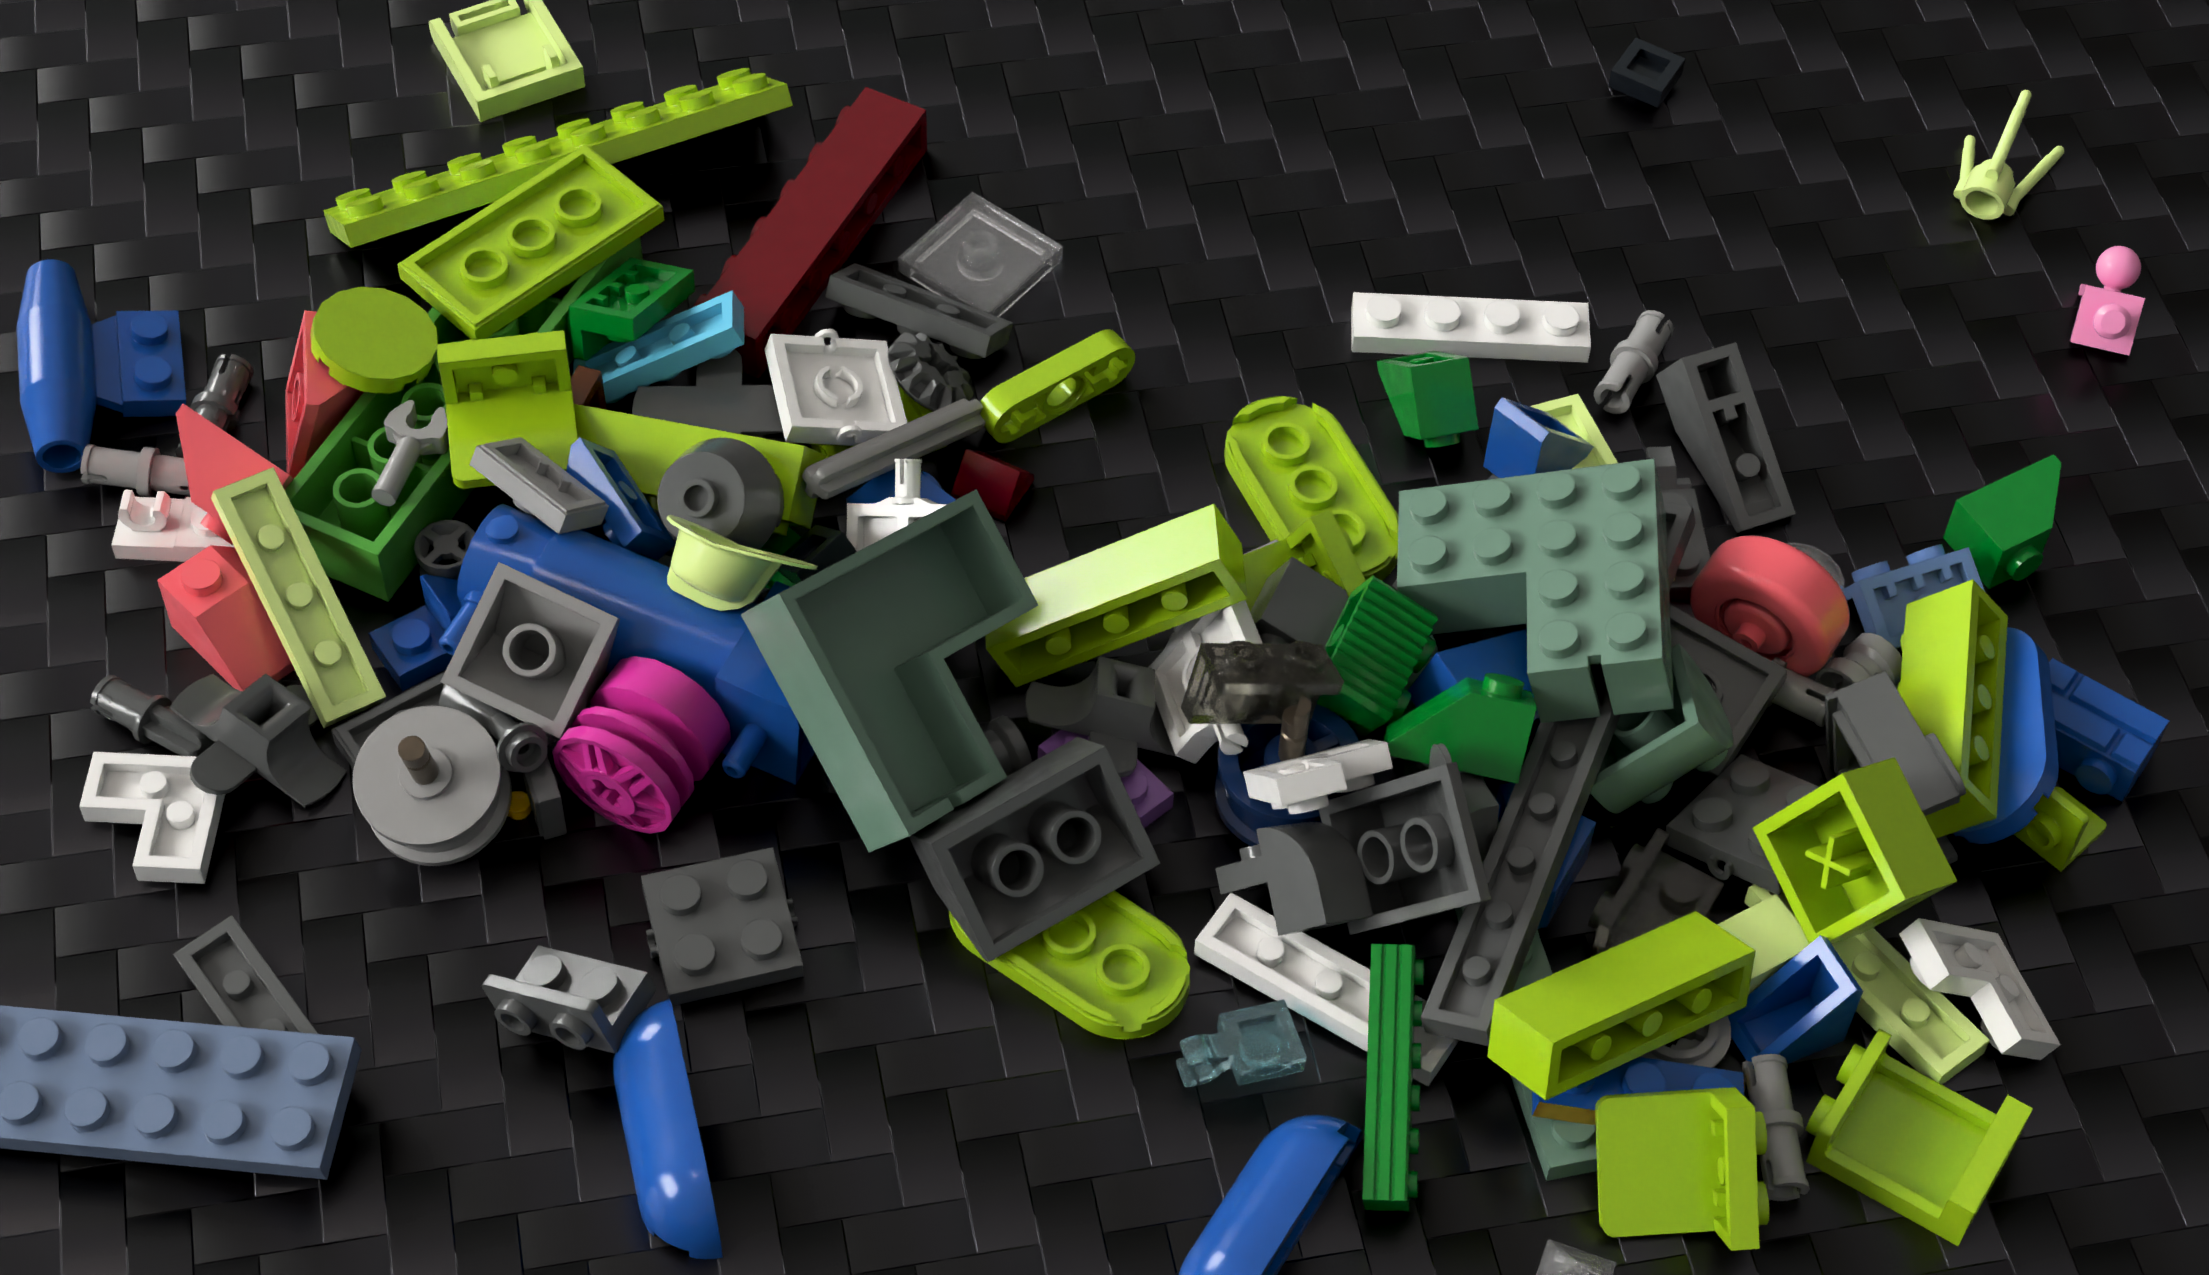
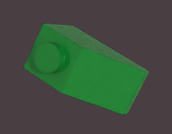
[1377,351,1479,448]
[1943,454,2062,589]
[1384,673,1537,784]

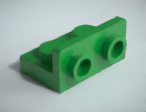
[567,257,695,361]

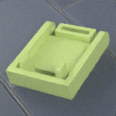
[428,0,585,122]

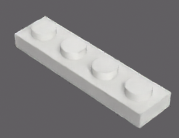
[1351,292,1591,363]
[1194,892,1460,1086]

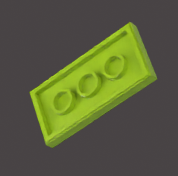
[397,144,664,340]

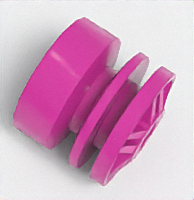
[552,656,731,834]

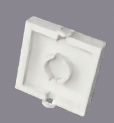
[764,329,907,446]

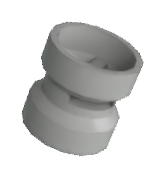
[1815,633,1902,690]

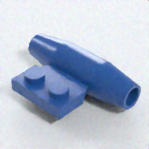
[16,259,186,473]

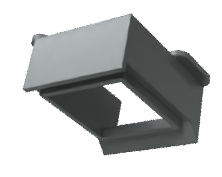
[1825,671,1966,864]

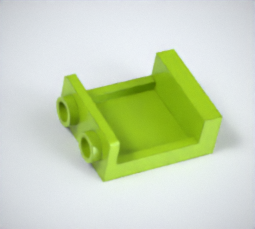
[1805,1029,2033,1246]

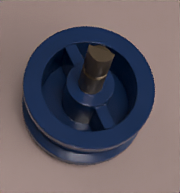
[1215,695,1359,846]

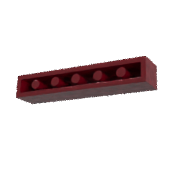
[693,87,927,379]

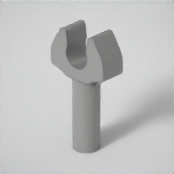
[371,400,449,506]

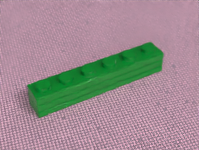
[1362,944,1424,1212]

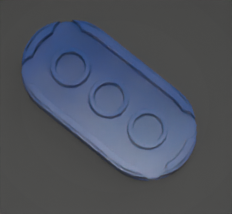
[1952,627,2059,844]

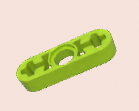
[980,329,1136,443]

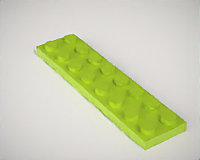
[323,68,793,248]

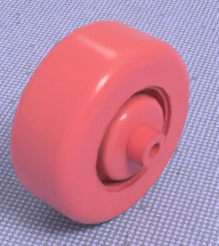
[1690,535,1850,677]

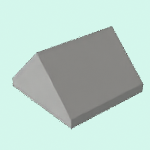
[440,562,620,739]

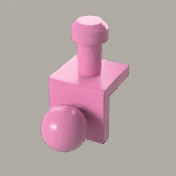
[2070,246,2145,356]

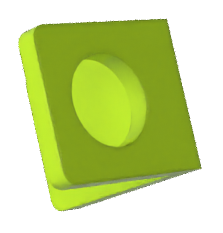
[2014,787,2107,872]

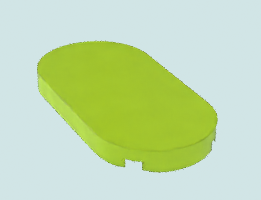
[1224,396,1398,581]
[949,890,1190,1039]

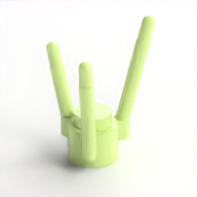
[1953,90,2065,220]

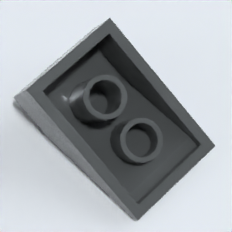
[1319,762,1491,935]

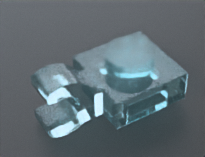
[1176,999,1307,1087]

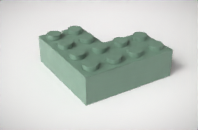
[1397,459,1674,723]
[741,489,1038,852]

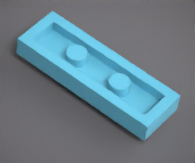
[573,290,744,404]

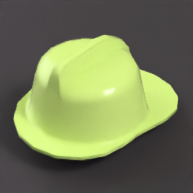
[666,515,818,611]

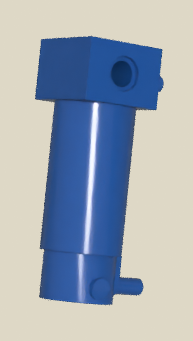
[439,504,815,785]

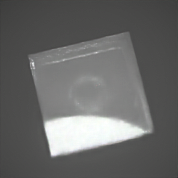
[898,192,1063,317]

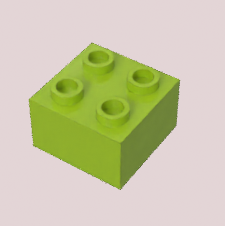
[1753,757,1957,944]

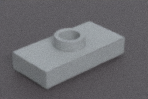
[469,437,609,534]

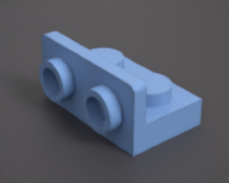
[1842,544,1985,650]

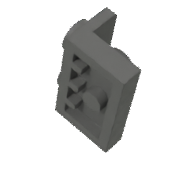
[481,945,657,1054]

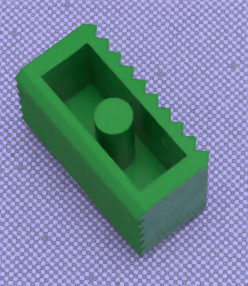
[1301,575,1438,736]

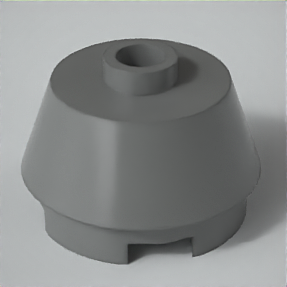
[657,438,784,550]

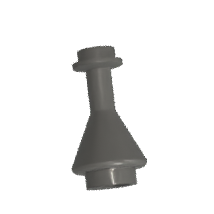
[439,684,548,773]

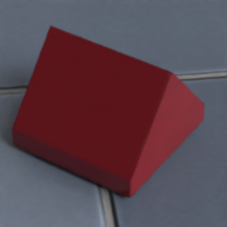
[951,449,1034,522]

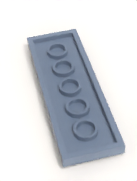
[0,1005,362,1180]

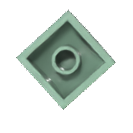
[1590,643,1733,814]

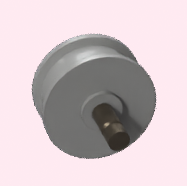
[353,706,512,866]

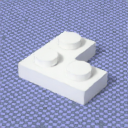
[1243,739,1393,814]
[79,752,225,884]
[1899,918,2061,1060]

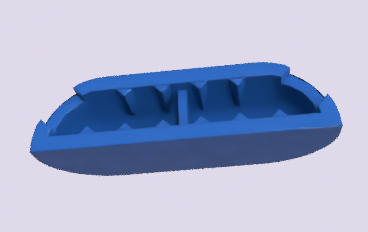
[613,999,723,1259]
[1178,1115,1363,1275]

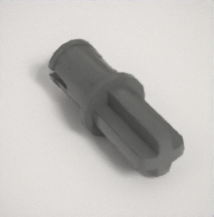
[90,675,214,757]

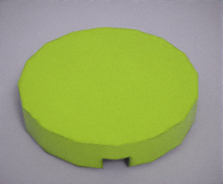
[310,287,438,394]

